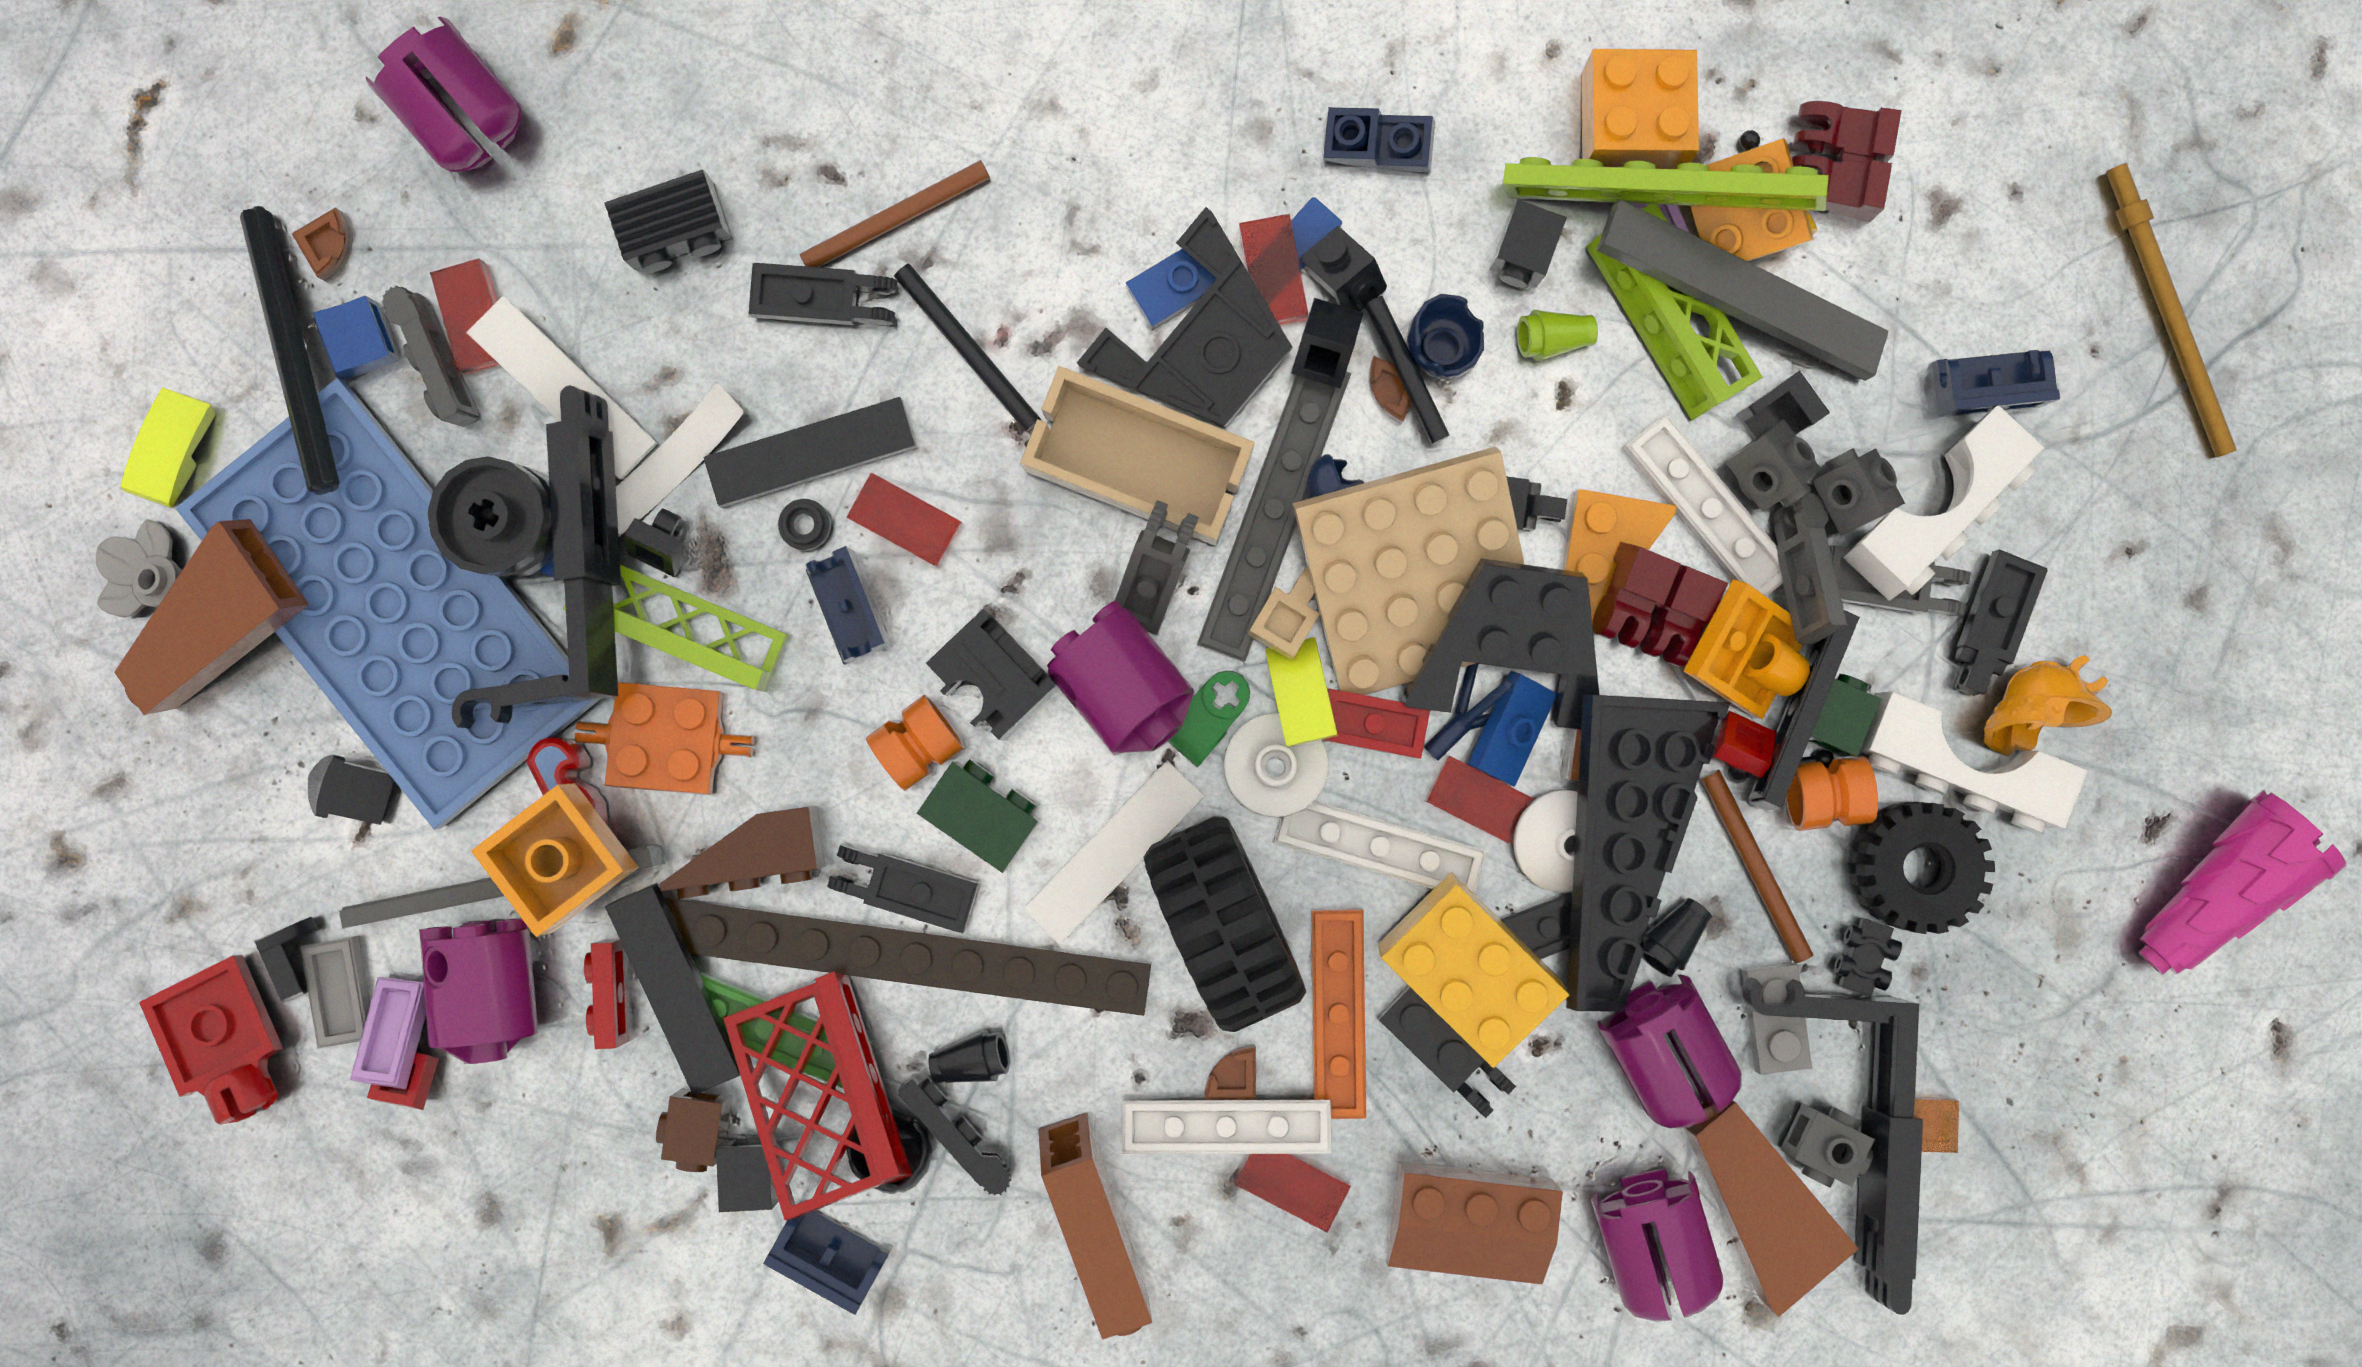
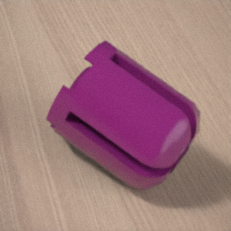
[365,17,522,172]
[1597,974,1742,1129]
[1591,1169,1723,1322]

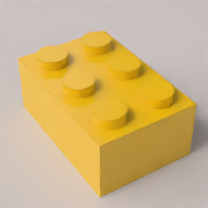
[1378,872,1569,1068]

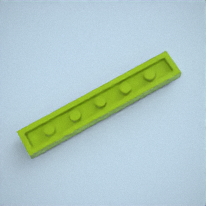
[1503,157,1829,211]

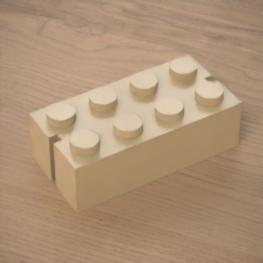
[1020,366,1255,546]

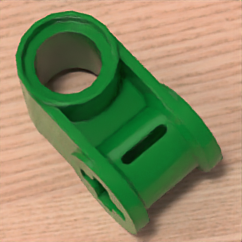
[1168,670,1250,767]

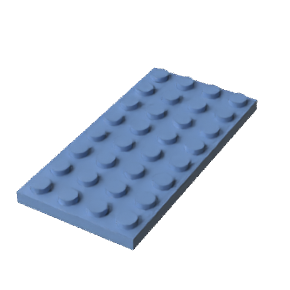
[175,378,600,829]

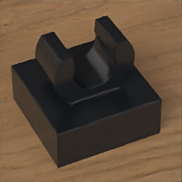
[624,508,685,578]

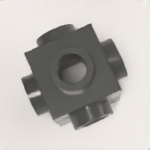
[1725,419,1821,512]
[1812,448,1905,536]
[1780,1103,1875,1188]

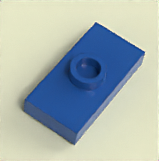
[1126,249,1216,330]
[1467,671,1558,787]

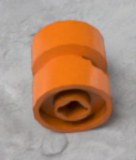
[866,694,965,791]
[1785,756,1878,831]

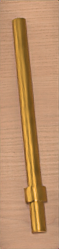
[2106,163,2237,458]

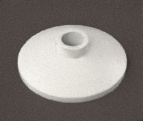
[1224,714,1328,817]
[1513,790,1578,893]

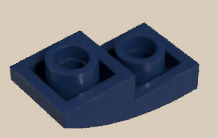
[1324,107,1435,173]

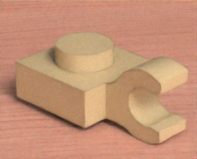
[1247,565,1320,661]

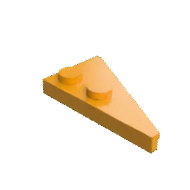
[1562,489,1677,626]

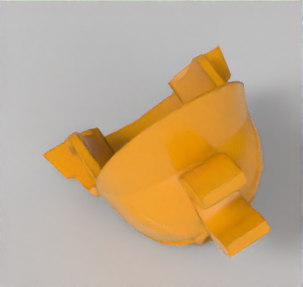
[1984,655,2112,756]

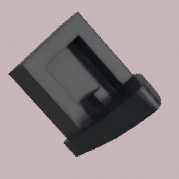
[308,755,394,825]
[254,917,318,1003]

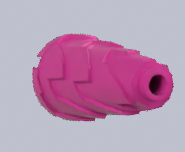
[2139,790,2347,975]

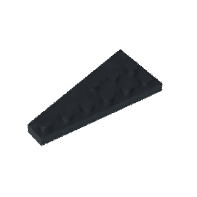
[1566,694,1731,1012]

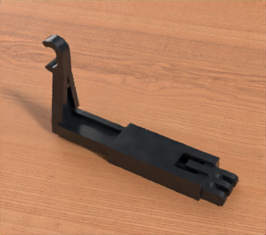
[452,385,621,729]
[1743,977,1923,1315]

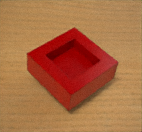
[1714,710,1776,778]
[367,1053,439,1110]

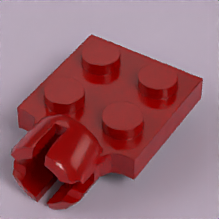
[139,955,283,1125]

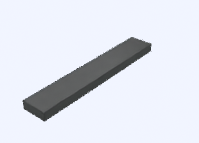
[1597,199,1889,381]
[1197,371,1352,663]
[339,844,665,929]

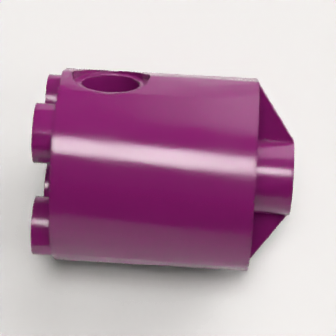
[1047,601,1194,756]
[419,918,538,1064]

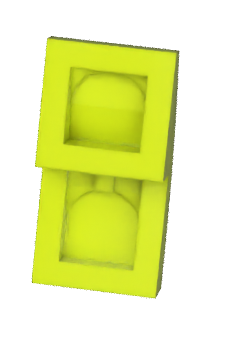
[120,387,216,508]
[1265,637,1338,748]

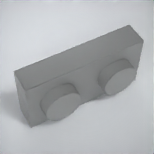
[1742,963,1812,1075]

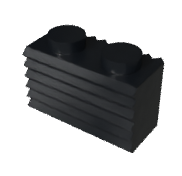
[604,169,731,273]

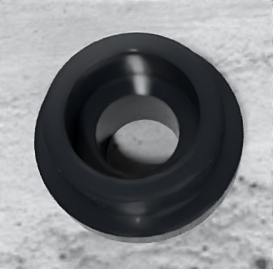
[778,499,831,551]

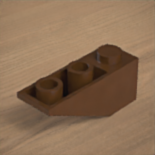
[660,805,825,899]

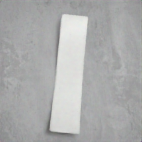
[616,383,743,536]

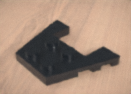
[1077,207,1293,426]
[1402,558,1600,730]

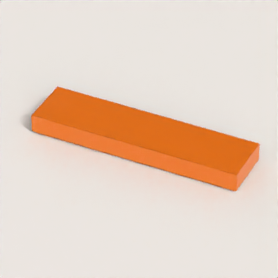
[1311,909,1367,1119]

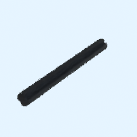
[240,206,340,495]

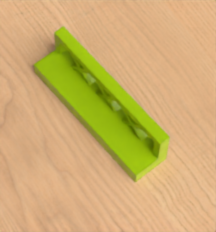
[1586,204,1763,420]
[563,565,789,692]

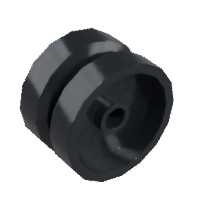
[427,456,553,578]

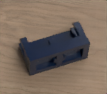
[1932,350,2060,418]
[806,546,892,665]
[763,1202,890,1315]

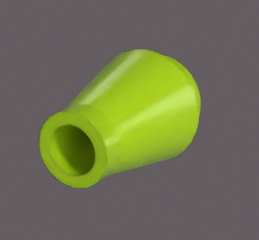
[1517,310,1598,361]

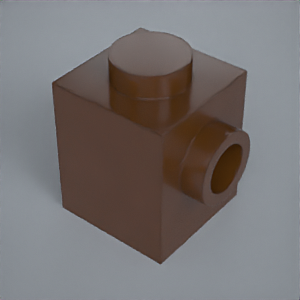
[656,1089,733,1172]

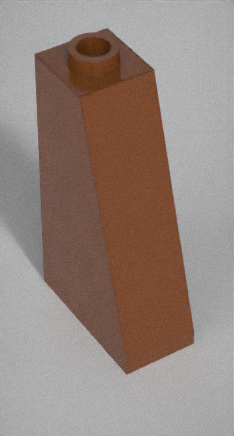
[114,519,309,715]
[1684,1100,1859,1317]
[1038,1113,1152,1340]

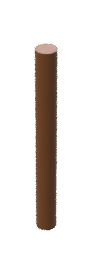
[799,160,990,267]
[1701,769,1814,963]

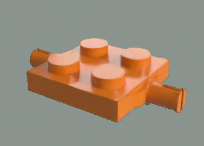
[575,682,755,795]

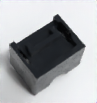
[926,609,1059,740]

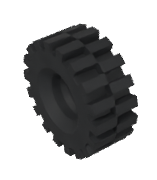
[1848,802,1995,934]

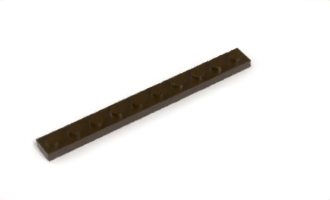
[664,896,1152,1016]

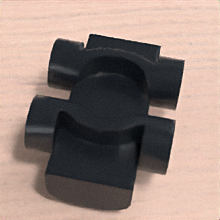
[1834,917,1902,997]

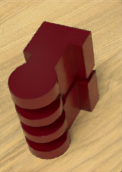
[1791,101,1902,222]
[1593,542,1728,667]

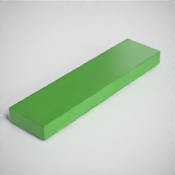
[698,971,873,1088]

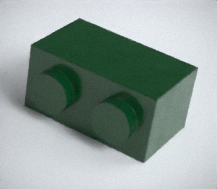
[916,759,1041,873]

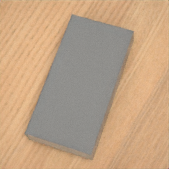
[300,936,370,1049]

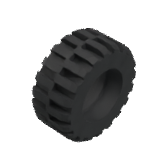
[1143,816,1306,1032]

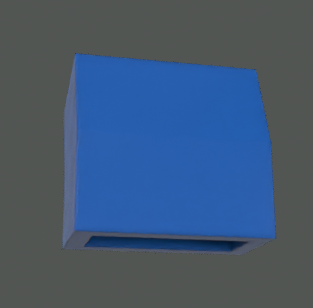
[313,295,399,380]

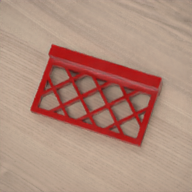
[723,971,912,1220]

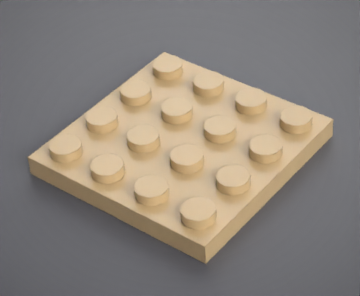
[1292,446,1525,695]

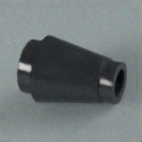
[1641,898,1712,977]
[928,1030,1010,1084]

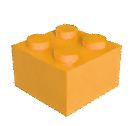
[1581,49,1699,169]
[471,783,639,937]

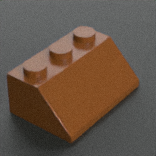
[1387,1161,1563,1285]

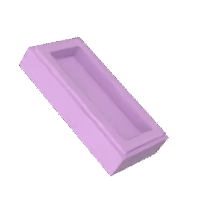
[350,977,426,1089]

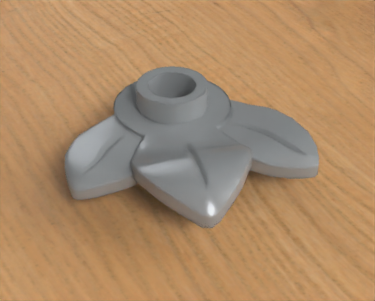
[95,519,182,617]

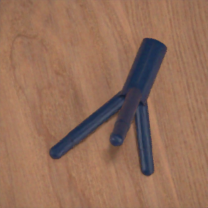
[1424,663,1513,761]

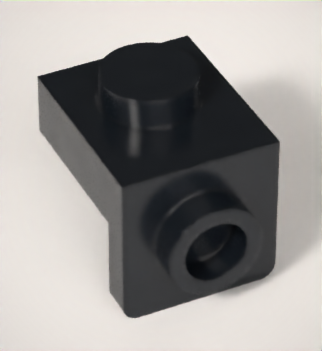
[1299,226,1387,311]

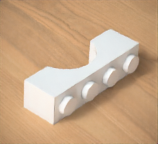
[1843,406,2045,601]
[1860,691,2088,834]

